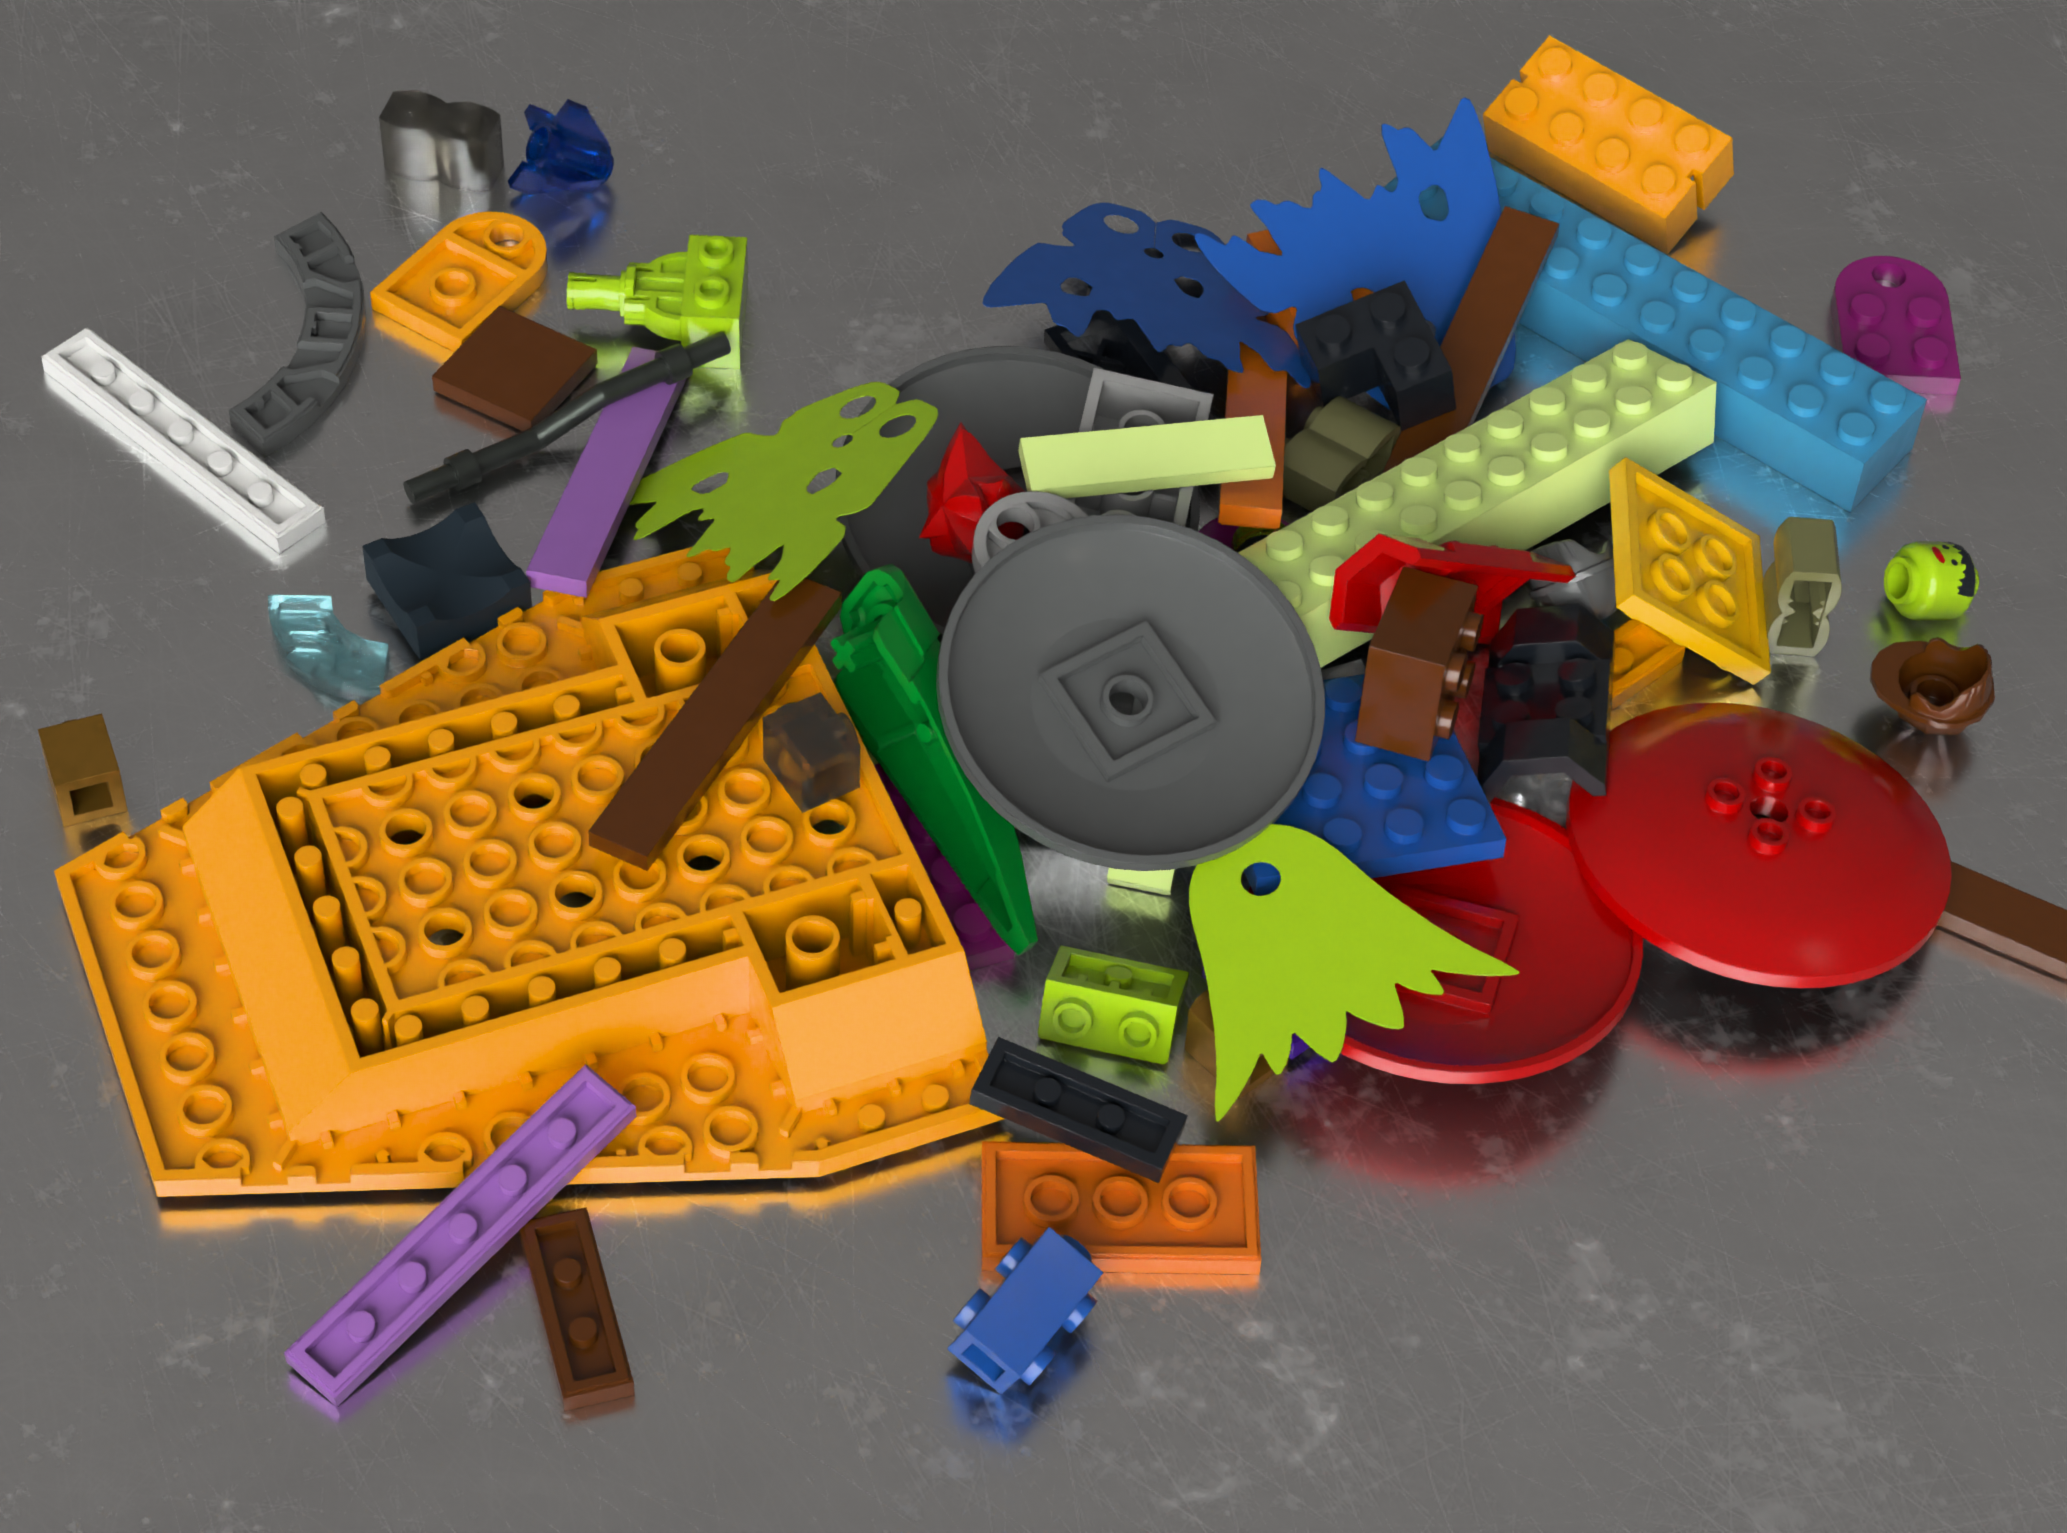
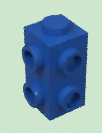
[947,1227,1103,1395]

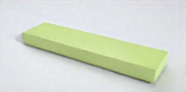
[1018,415,1276,499]

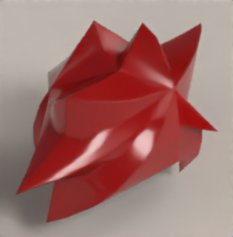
[919,422,1026,564]

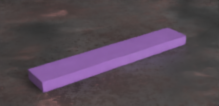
[526,347,687,598]
[284,1064,637,1407]

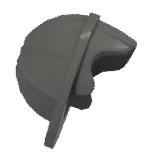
[1528,540,1617,620]

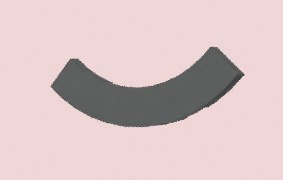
[229,212,366,458]

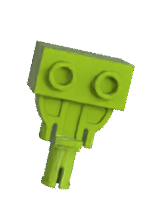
[567,235,748,369]

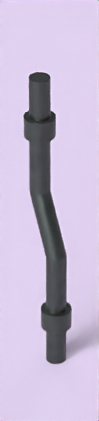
[403,332,731,504]

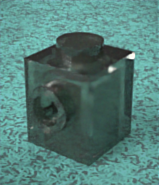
[763,692,860,813]

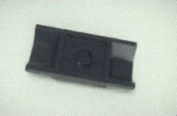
[1477,604,1616,803]

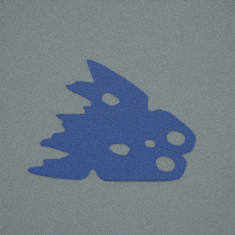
[1195,98,1516,410]
[982,202,1311,388]

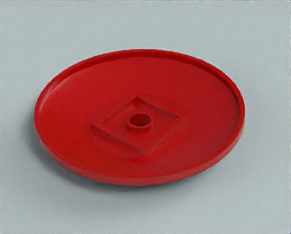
[1566,703,1952,988]
[1248,797,1643,1084]

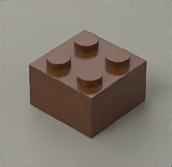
[1355,566,1484,761]

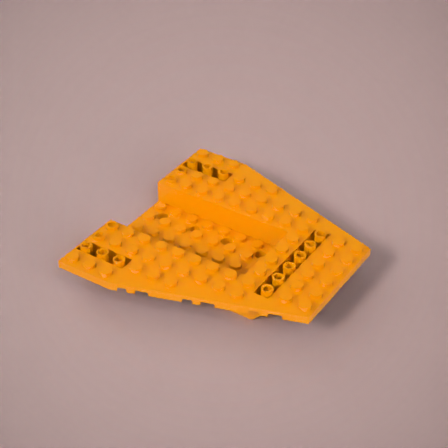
[54,547,1004,1197]

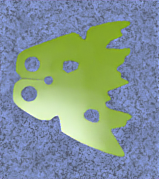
[629,382,939,601]

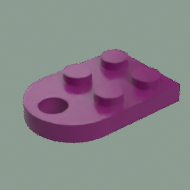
[1831,256,1961,395]

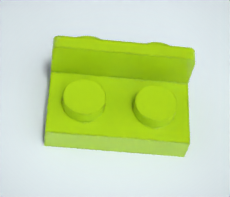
[1038,945,1189,1064]

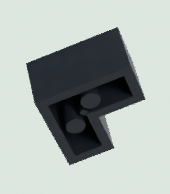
[1295,280,1456,431]

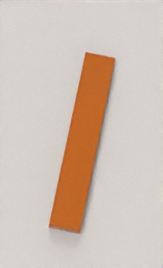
[1218,342,1287,530]

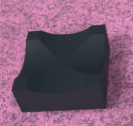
[362,502,532,660]

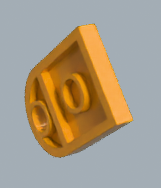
[370,211,548,352]

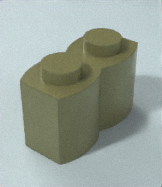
[1283,396,1401,512]
[1763,517,1842,657]

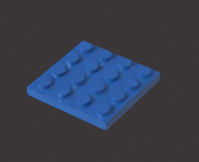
[1244,674,1507,896]

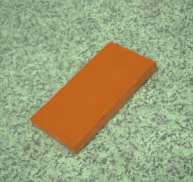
[981,1141,1261,1275]

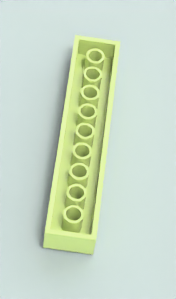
[1238,339,1717,668]

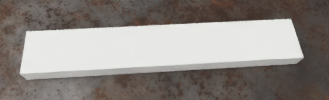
[41,327,326,554]

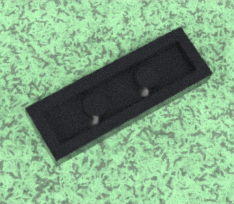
[969,1037,1188,1183]

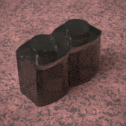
[379,90,504,192]

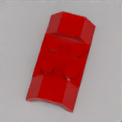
[1329,533,1576,644]

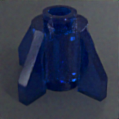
[508,99,614,195]

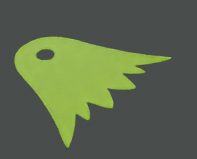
[1189,824,1520,1122]

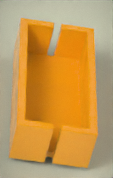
[1483,35,1734,255]

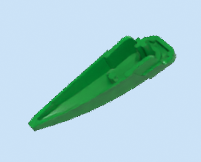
[830,563,1038,956]

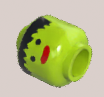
[1884,541,1979,620]

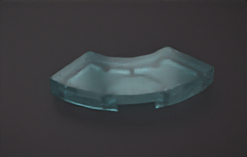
[268,595,390,703]

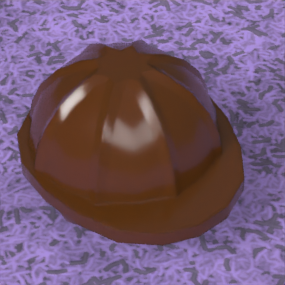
[1870,637,1995,735]

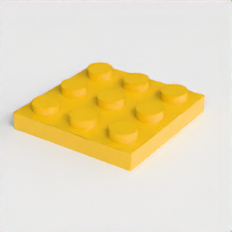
[1609,457,1771,685]

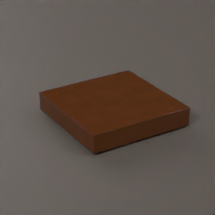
[432,306,598,431]

